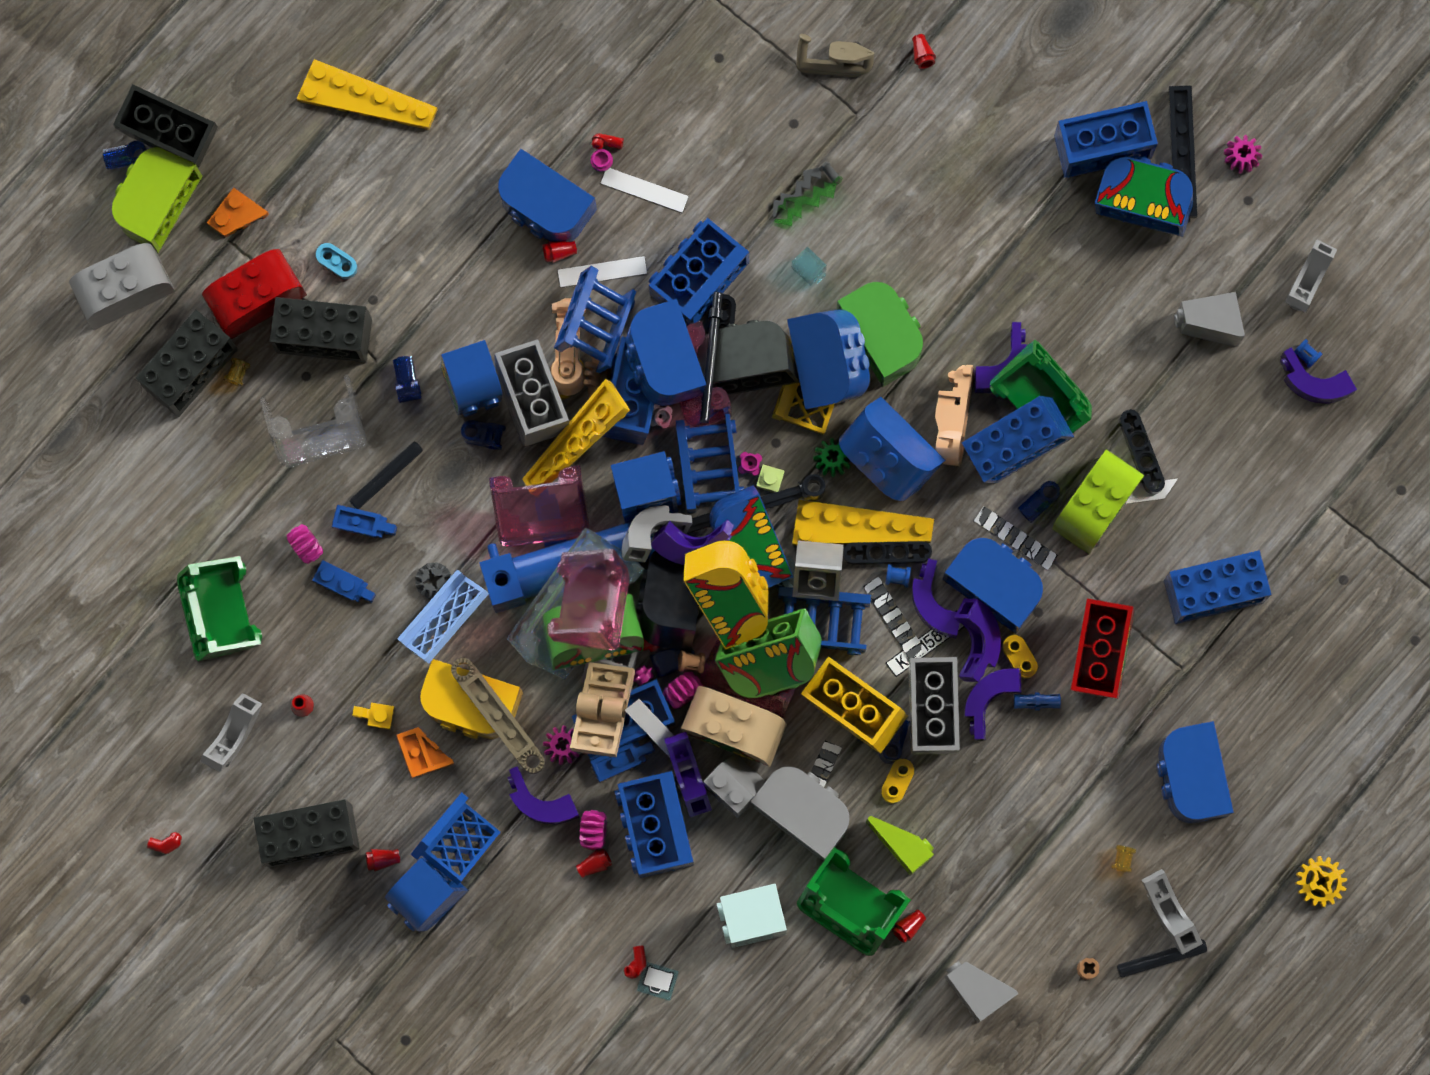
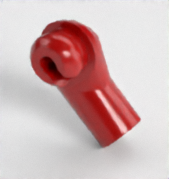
[591,133,624,150]
[147,832,182,854]
[624,946,647,979]

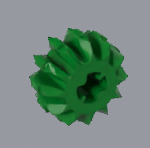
[813,438,850,478]

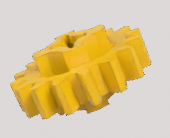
[1295,856,1347,907]

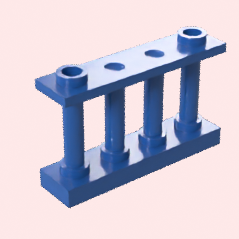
[554,266,637,374]
[675,414,744,514]
[778,586,871,655]

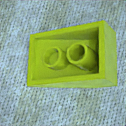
[866,816,934,876]

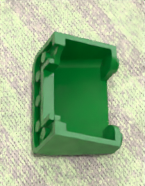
[990,340,1092,433]
[177,556,262,661]
[797,847,911,956]

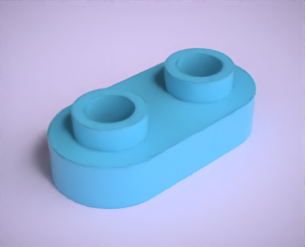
[316,243,358,279]

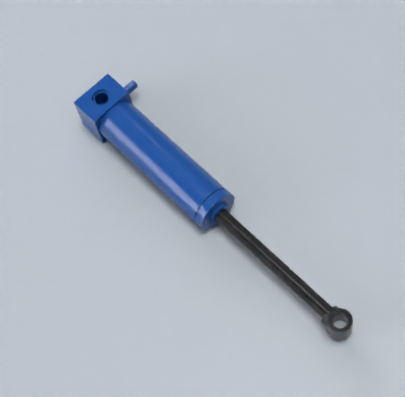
[479,474,825,613]

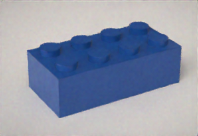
[572,679,676,760]

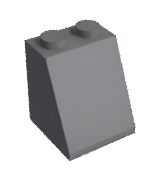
[1174,292,1245,347]
[793,541,843,601]
[703,754,766,819]
[945,961,1018,1023]

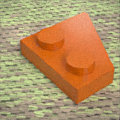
[207,187,269,238]
[396,727,454,779]

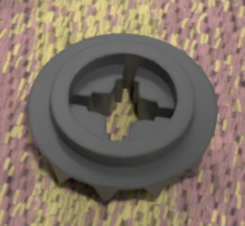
[415,562,451,599]

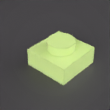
[756,464,785,493]

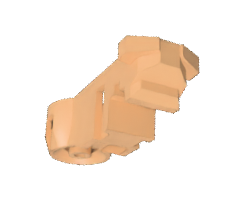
[550,298,586,396]
[935,365,975,466]

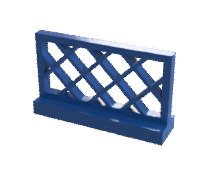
[410,792,500,885]

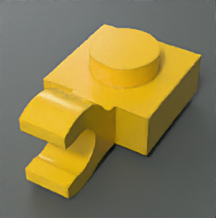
[352,703,395,730]

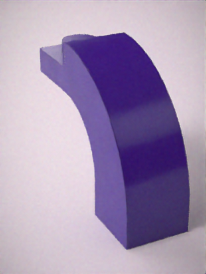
[975,322,1028,393]
[1280,347,1357,404]
[651,519,734,565]
[912,558,960,639]
[954,598,1001,682]
[965,668,1021,740]
[664,732,712,817]
[507,766,580,825]

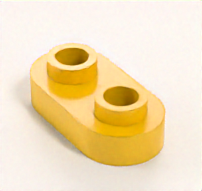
[1002,635,1038,679]
[881,759,914,804]

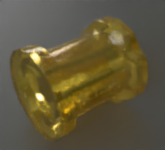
[224,358,250,387]
[1111,845,1136,873]

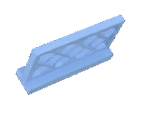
[397,570,489,664]

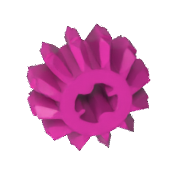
[1223,135,1262,174]
[287,524,323,564]
[663,672,703,709]
[543,725,579,765]
[579,810,607,850]

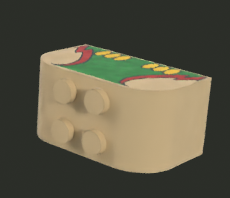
[681,686,787,767]

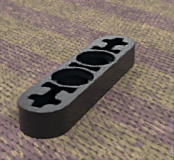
[1119,409,1165,495]
[843,541,932,565]

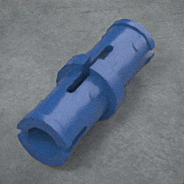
[1014,692,1061,710]

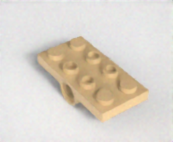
[570,662,635,757]

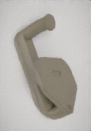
[796,34,875,77]

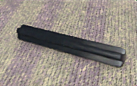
[350,441,423,509]
[1117,939,1207,977]

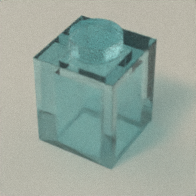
[791,246,827,286]

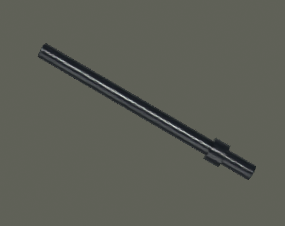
[700,292,723,423]

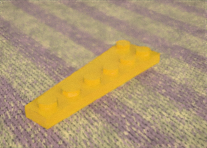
[297,59,438,130]
[522,379,630,496]
[792,500,934,545]

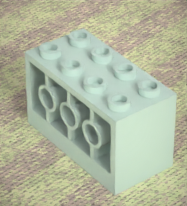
[717,883,787,948]

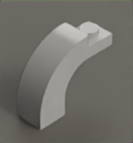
[1285,240,1337,313]
[622,505,692,562]
[200,693,262,772]
[1142,869,1203,955]

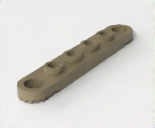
[451,658,545,774]

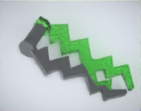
[773,161,843,226]

